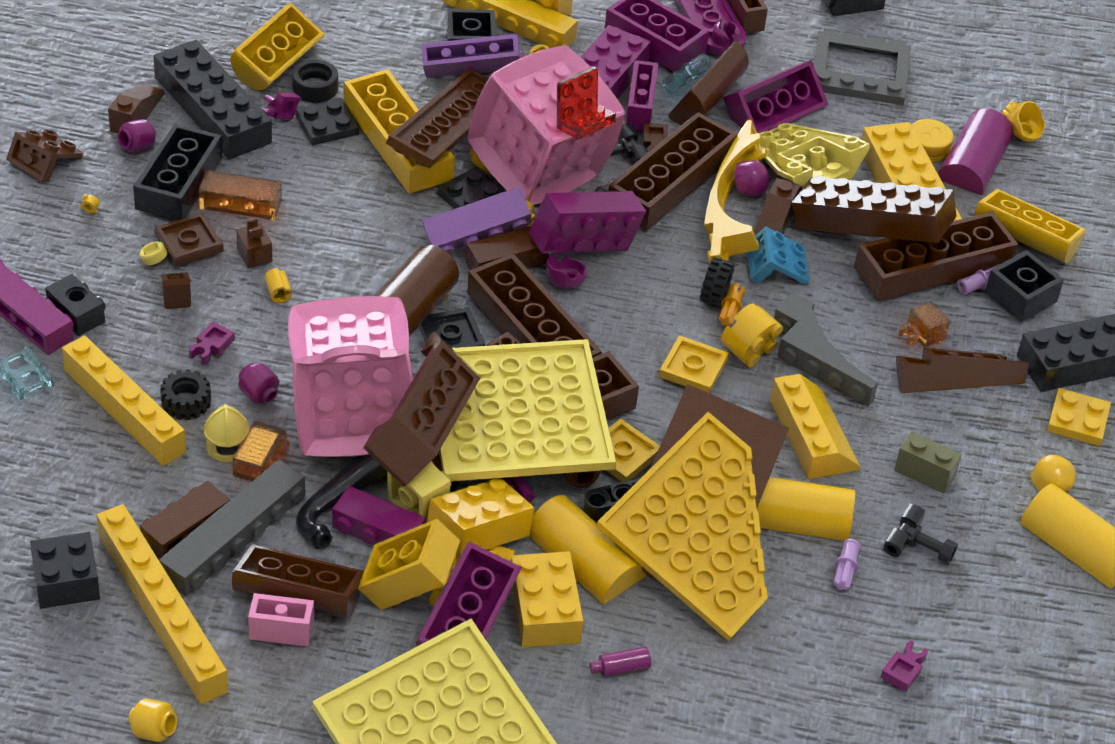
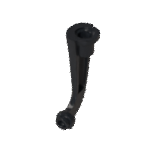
[296,454,388,549]

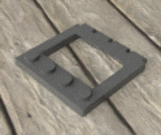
[813,28,911,105]

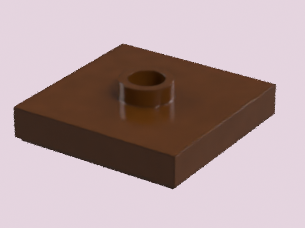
[154,213,224,267]

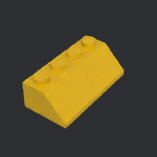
[770,374,860,480]

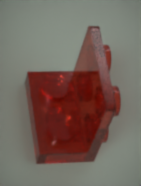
[557,66,616,140]

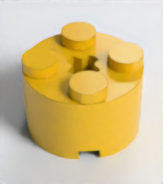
[721,303,783,368]

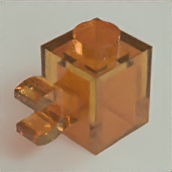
[898,301,950,348]

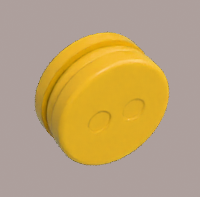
[911,119,954,163]

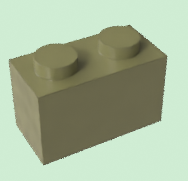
[894,431,962,494]

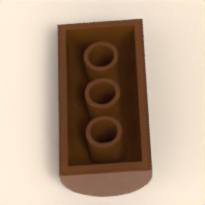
[668,41,749,125]
[374,245,459,337]
[232,544,364,618]

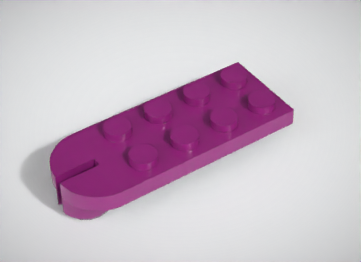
[675,0,746,55]

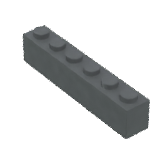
[159,459,306,597]

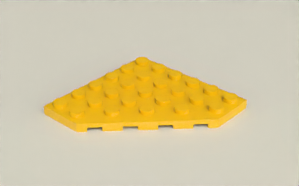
[596,412,768,641]

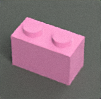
[248,593,314,647]

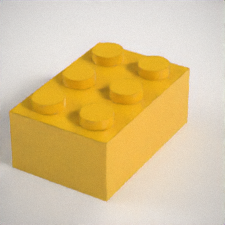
[427,478,534,558]
[357,518,460,610]
[511,551,583,647]

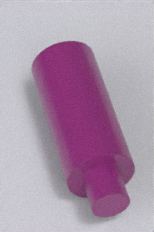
[589,647,651,677]

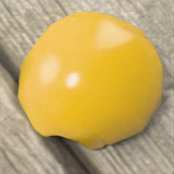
[1030,454,1076,492]

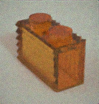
[232,421,290,482]

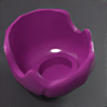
[734,160,770,198]
[546,255,587,289]

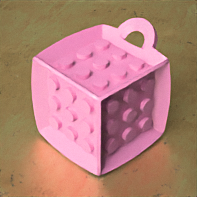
[468,45,625,205]
[288,296,413,457]

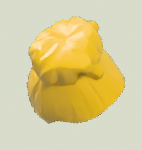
[1002,100,1046,142]

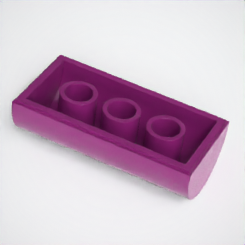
[937,108,1013,195]
[416,541,522,646]

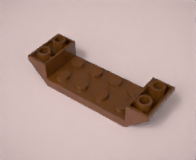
[363,332,480,487]

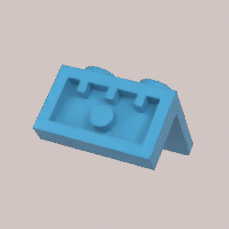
[747,226,810,285]

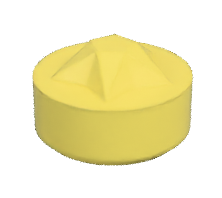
[139,241,167,265]

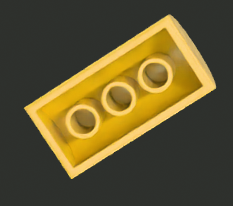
[230,2,325,90]
[974,189,1086,264]
[757,477,855,541]
[1020,483,1115,589]
[528,495,646,605]

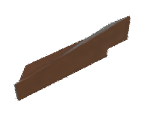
[896,348,1029,393]

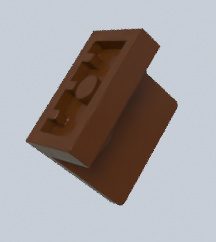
[6,129,84,182]

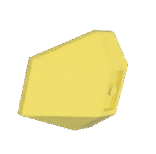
[758,123,870,189]

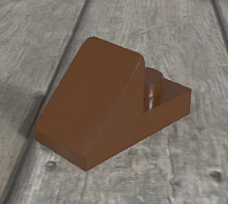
[161,272,191,309]

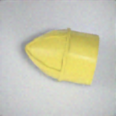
[204,404,250,462]

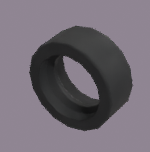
[292,59,338,103]

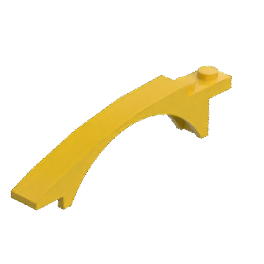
[704,120,767,264]

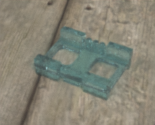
[0,346,55,400]

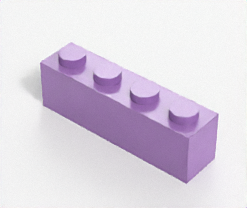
[421,34,521,78]
[422,187,531,254]

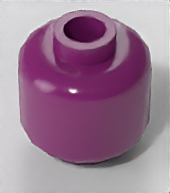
[117,119,156,154]
[238,363,280,404]

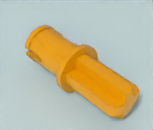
[718,283,745,326]

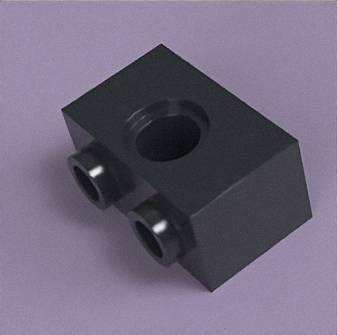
[45,274,106,337]

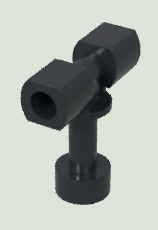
[610,123,648,164]
[883,504,958,564]

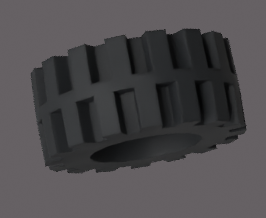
[700,257,735,307]
[160,369,211,420]

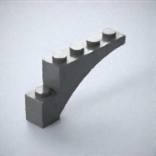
[774,292,878,407]

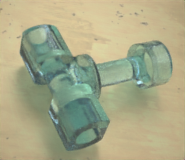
[662,54,711,94]

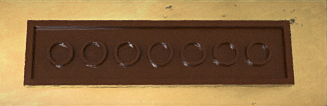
[386,68,489,169]

